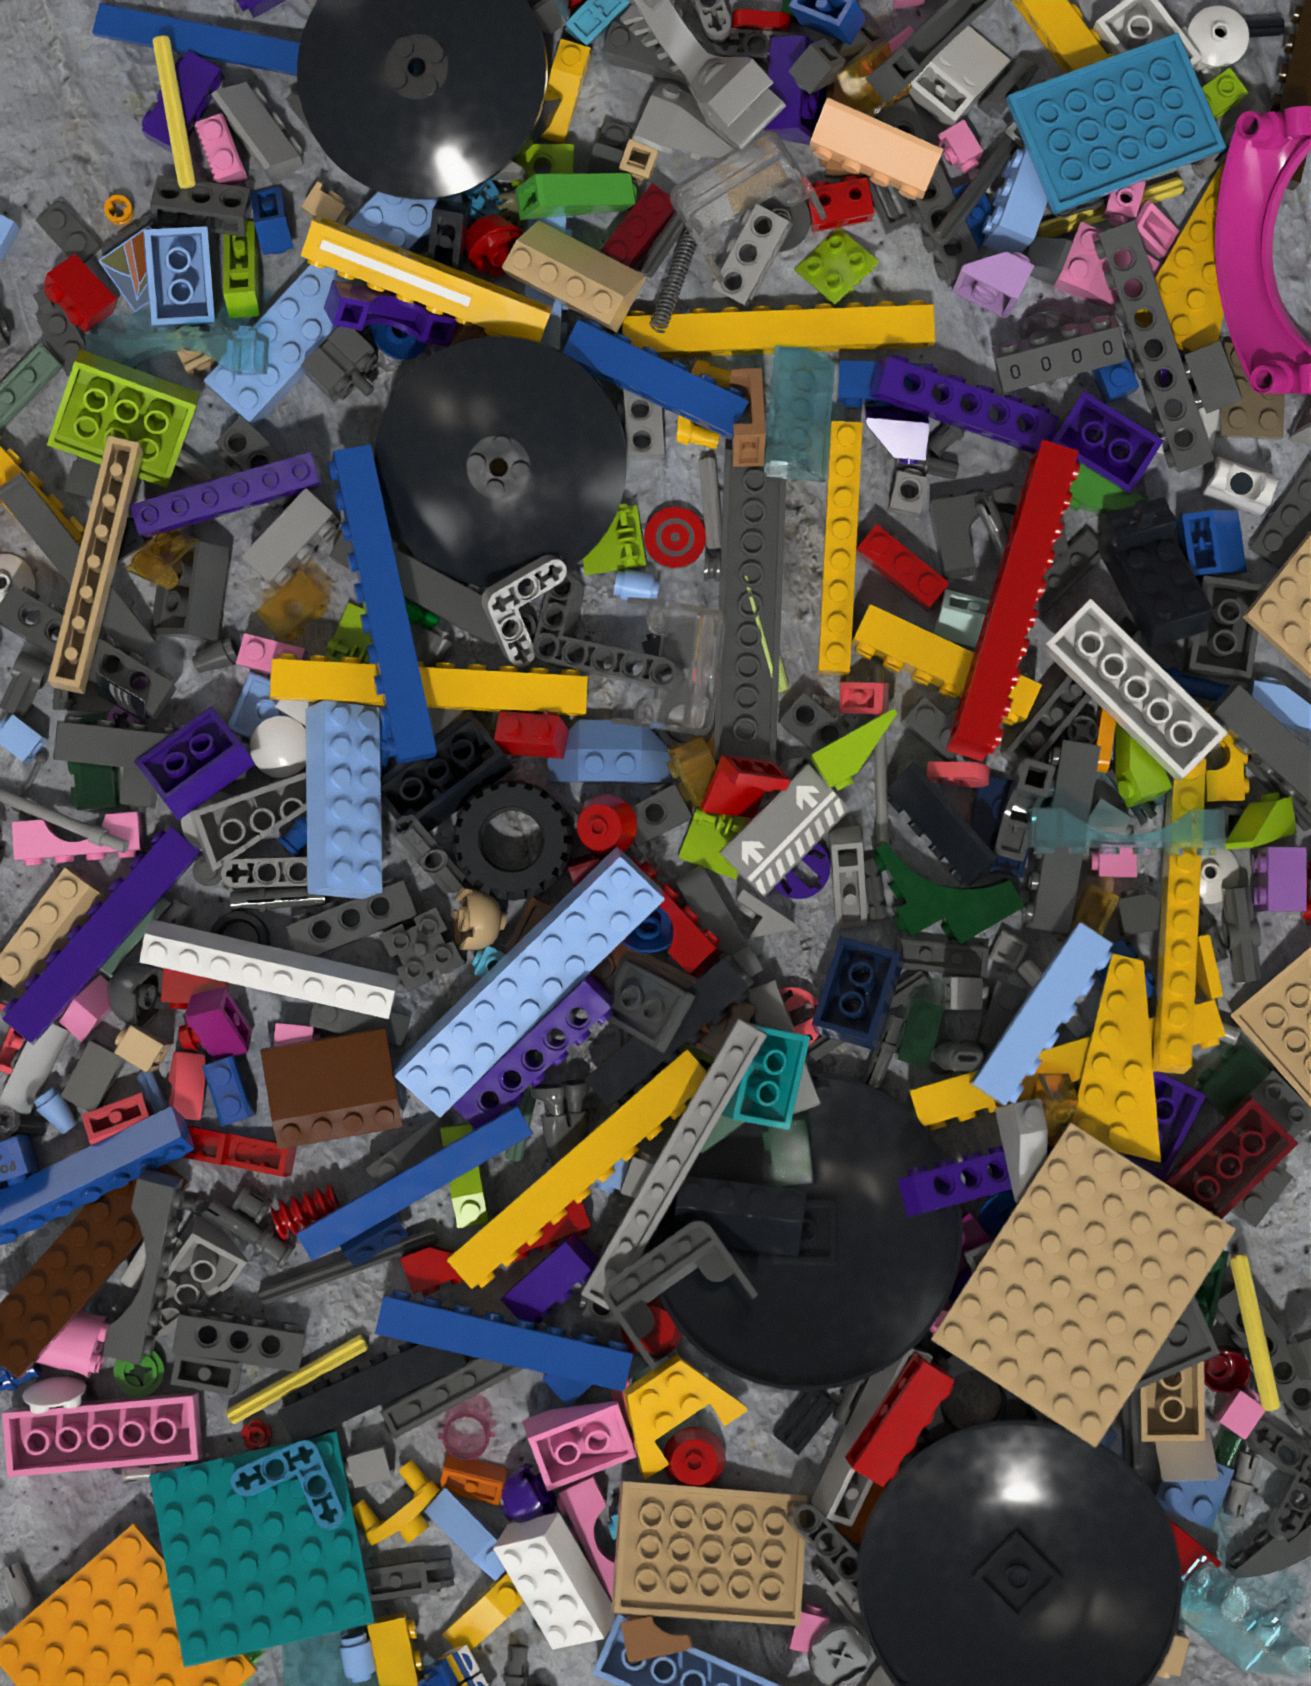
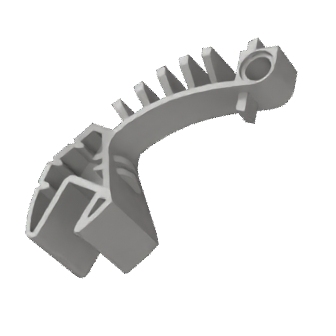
[620,0,786,151]

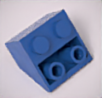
[1176,510,1247,579]

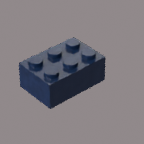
[812,936,904,1051]

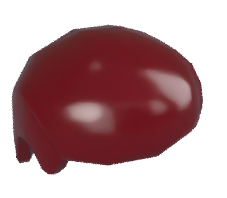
[1204,1345,1252,1394]

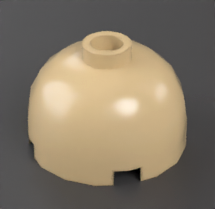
[453,887,506,951]

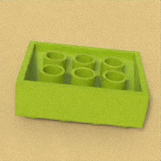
[47,349,200,488]

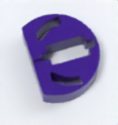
[774,843,830,899]

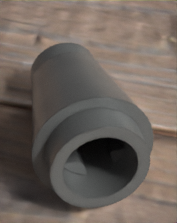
[192,636,240,673]

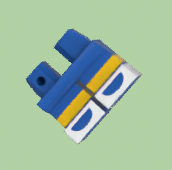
[417,1645,488,1686]

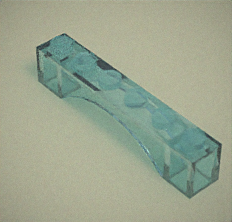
[85,326,269,375]
[1028,808,1225,856]

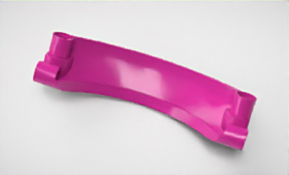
[1215,106,1311,395]

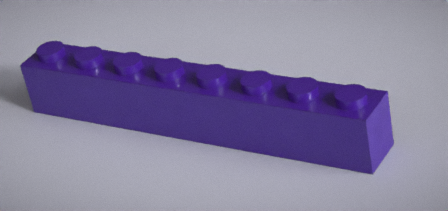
[2,827,200,1046]

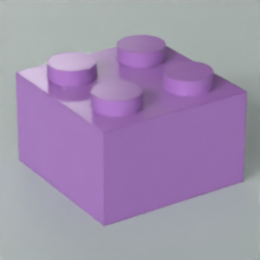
[1251,847,1307,912]

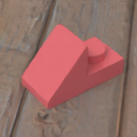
[839,682,889,715]

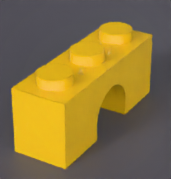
[1203,707,1249,803]

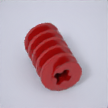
[270,1183,340,1240]

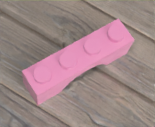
[12,812,145,866]
[556,1474,615,1603]

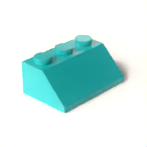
[721,1022,810,1130]

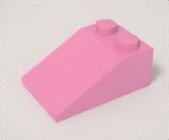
[1053,222,1163,312]
[522,1401,637,1491]

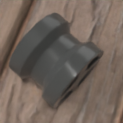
[1064,716,1098,744]

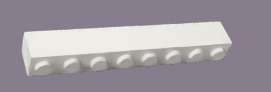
[140,919,399,1019]

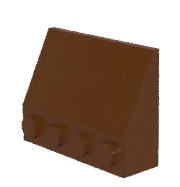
[260,1027,403,1150]

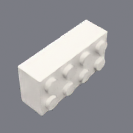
[493,1512,618,1649]

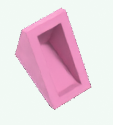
[1135,200,1181,260]
[59,975,112,1043]

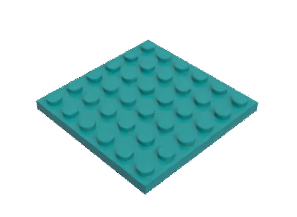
[149,1432,375,1668]

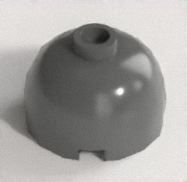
[107,963,163,1028]

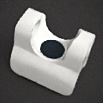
[1202,456,1279,515]

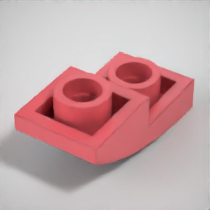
[168,1051,205,1120]

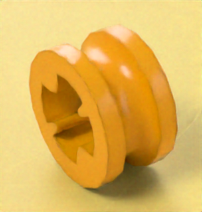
[104,194,134,226]

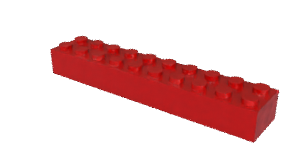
[946,440,1081,761]

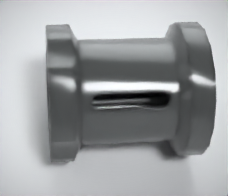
[232,1184,273,1225]

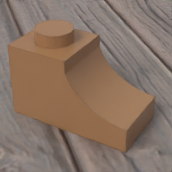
[620,1614,694,1663]

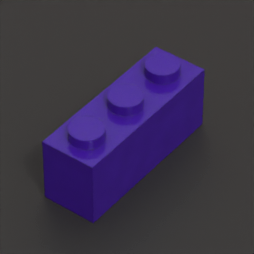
[141,50,225,154]
[500,1232,599,1324]

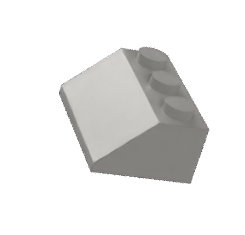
[211,82,303,186]

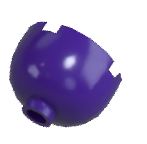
[501,1463,561,1523]

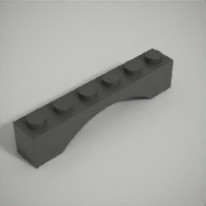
[865,0,996,103]
[103,1169,185,1365]

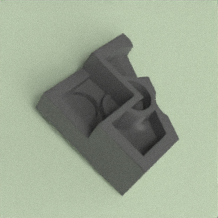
[978,58,1040,115]

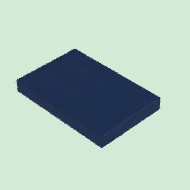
[969,776,1033,878]

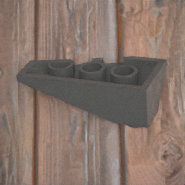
[602,5,723,85]

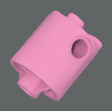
[36,1310,111,1378]

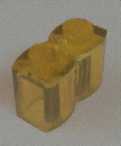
[665,734,717,809]

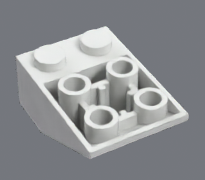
[904,25,1011,129]

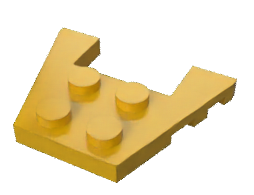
[623,1354,748,1480]

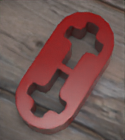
[731,9,791,32]

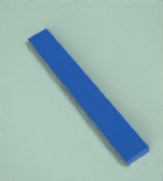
[92,3,300,76]
[296,1105,533,1261]

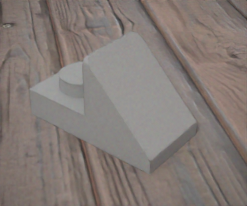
[736,889,796,939]

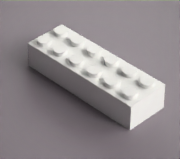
[1041,599,1228,781]

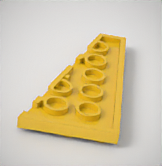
[1134,162,1225,352]
[1070,954,1161,1162]

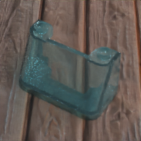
[1179,1554,1311,1676]

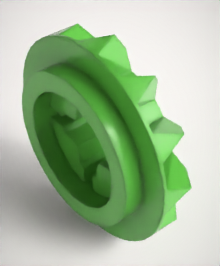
[114,1351,165,1397]

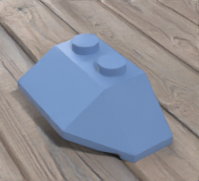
[548,719,673,784]

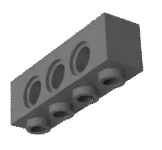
[286,877,419,957]
[172,1307,305,1372]

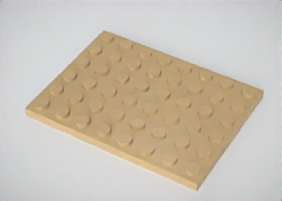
[931,1123,1236,1448]

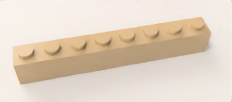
[48,436,144,694]

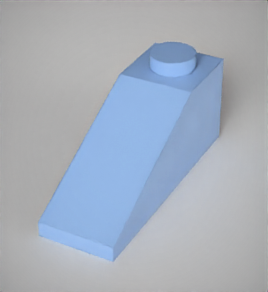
[1247,677,1311,733]
[424,1486,505,1581]

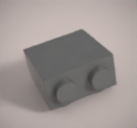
[1223,1069,1311,1138]

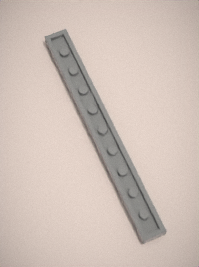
[581,1017,767,1310]

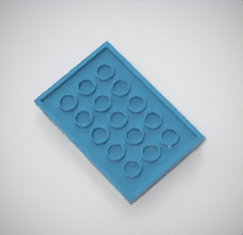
[1006,33,1226,215]

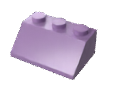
[952,251,1035,320]

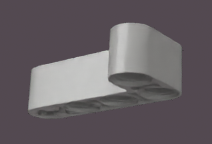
[221,857,307,888]

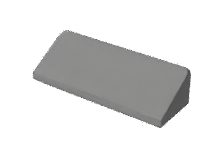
[0,1023,70,1116]

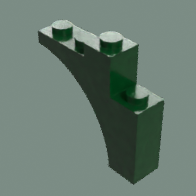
[872,841,1025,944]

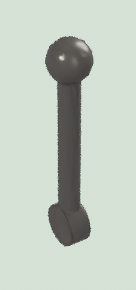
[11,752,47,812]

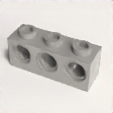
[711,203,793,308]
[617,386,665,461]

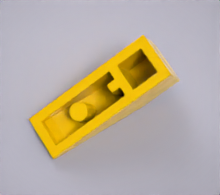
[539,39,591,144]
[442,1570,524,1651]

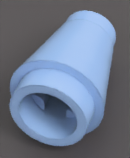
[33,1086,78,1134]

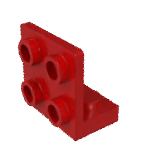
[701,754,791,818]

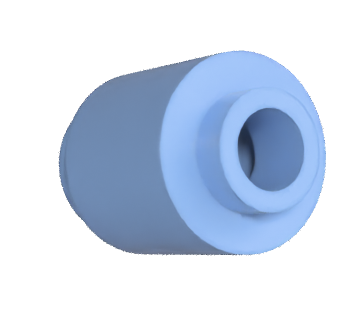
[613,569,660,605]
[339,1632,376,1683]

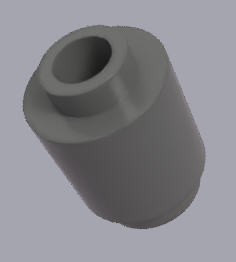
[415,626,453,668]

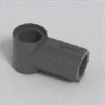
[0,651,52,719]

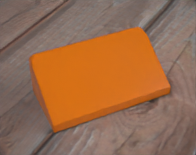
[439,1453,508,1506]

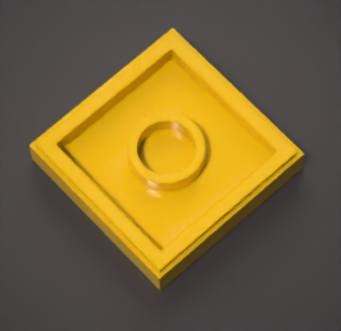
[1195,934,1223,1000]

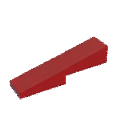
[183,1125,297,1177]

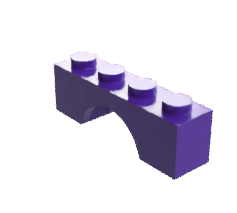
[324,280,458,347]

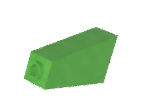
[515,173,637,220]

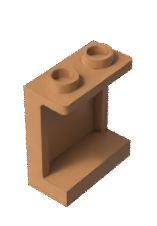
[730,367,766,467]

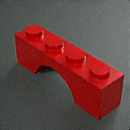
[632,858,724,978]

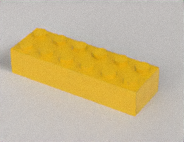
[851,604,1042,726]

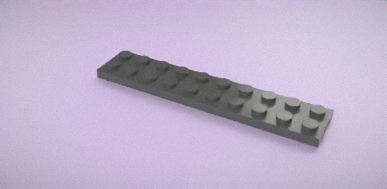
[712,450,787,763]

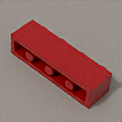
[845,1351,955,1487]

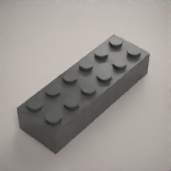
[1021,740,1101,935]

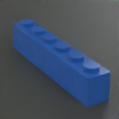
[562,319,749,440]

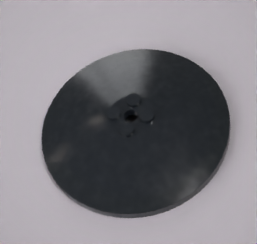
[297,0,548,200]
[374,335,627,588]

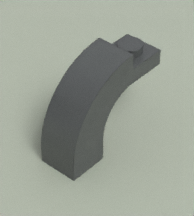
[992,758,1056,862]

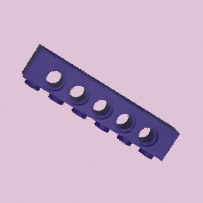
[869,354,1059,454]
[130,452,326,538]
[452,973,615,1129]
[897,1130,1061,1217]

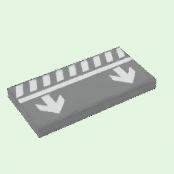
[719,764,851,897]

